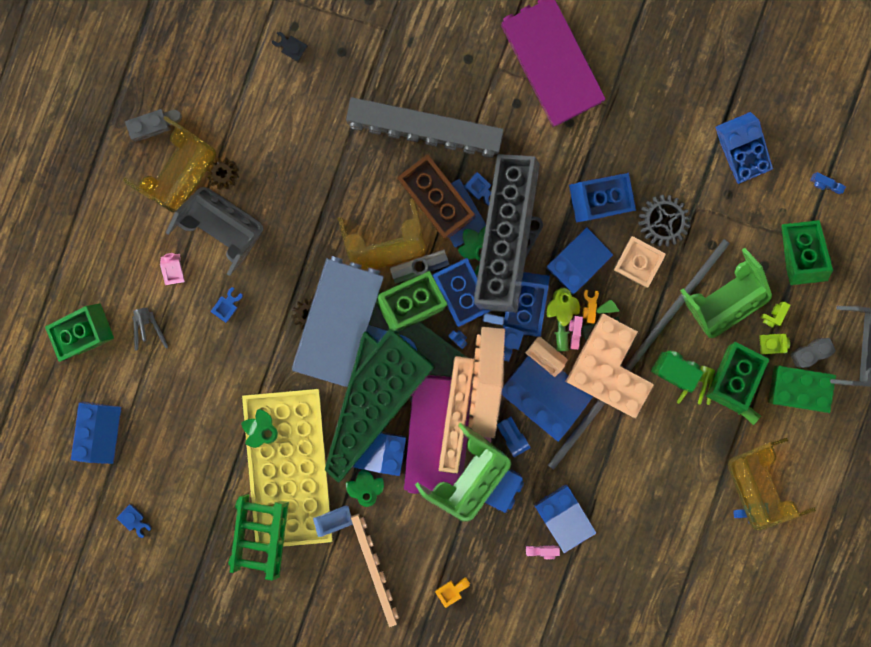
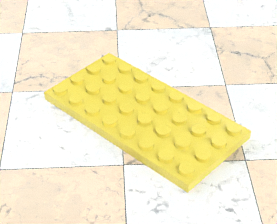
[242,389,333,546]

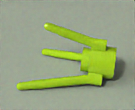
[677,366,716,405]

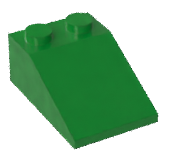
[782,220,833,285]
[45,303,115,362]

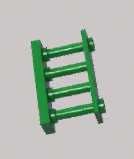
[228,494,289,581]

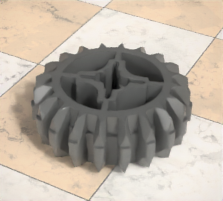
[638,195,691,247]

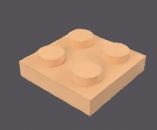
[614,236,666,288]

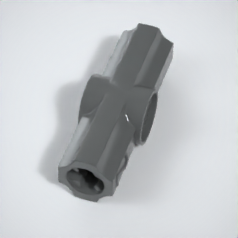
[390,250,449,284]

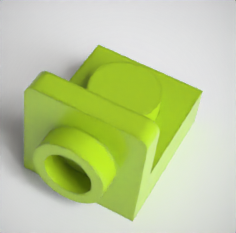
[760,302,791,327]
[759,334,790,354]

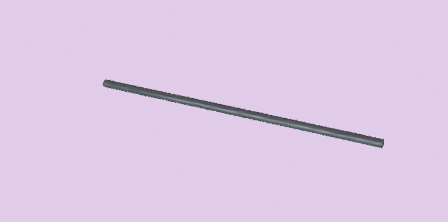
[548,239,730,470]

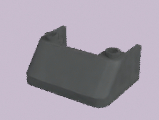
[166,187,263,276]
[830,306,871,387]

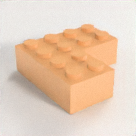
[565,314,654,419]
[468,327,505,438]

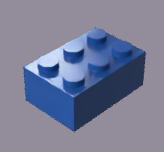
[432,258,492,327]

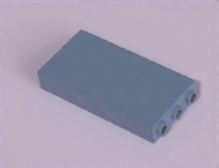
[292,256,383,387]

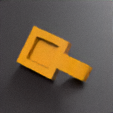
[583,290,599,323]
[435,577,470,608]

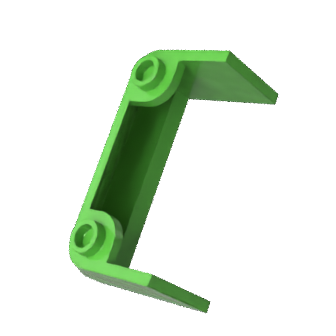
[680,248,772,338]
[415,423,510,521]

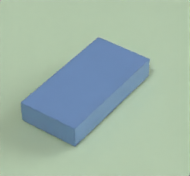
[483,314,504,325]
[313,506,353,537]

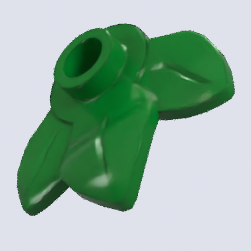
[458,226,486,261]
[241,409,278,448]
[346,469,384,507]

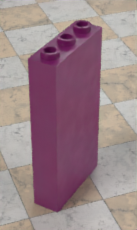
[501,0,606,128]
[404,375,473,494]

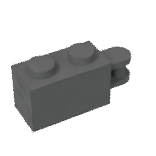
[125,109,182,142]

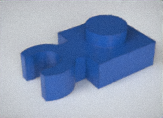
[464,172,492,206]
[810,172,846,194]
[210,287,243,323]
[449,330,468,349]
[117,504,152,538]

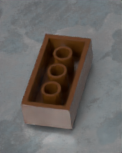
[397,154,476,241]

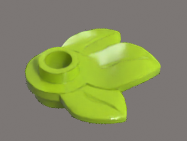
[547,288,580,326]

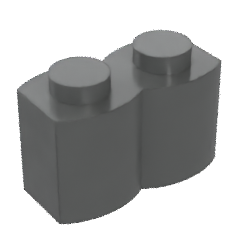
[790,338,836,368]

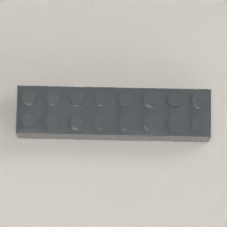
[346,97,503,158]
[474,154,540,312]

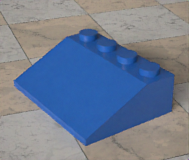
[501,356,593,441]

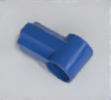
[497,416,531,457]

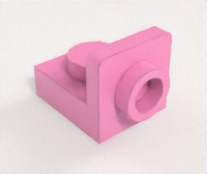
[160,253,185,285]

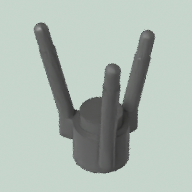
[132,308,168,351]

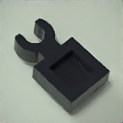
[272,32,308,63]

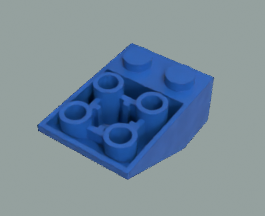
[715,112,773,184]

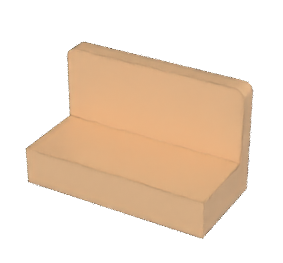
[525,337,568,377]

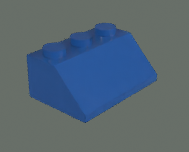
[71,402,122,464]

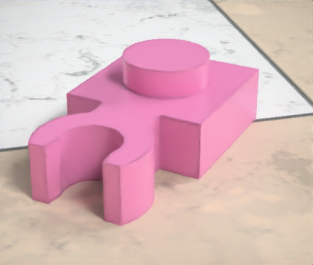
[569,316,583,350]
[526,546,560,559]

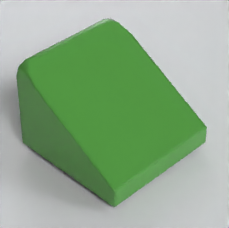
[596,300,620,314]

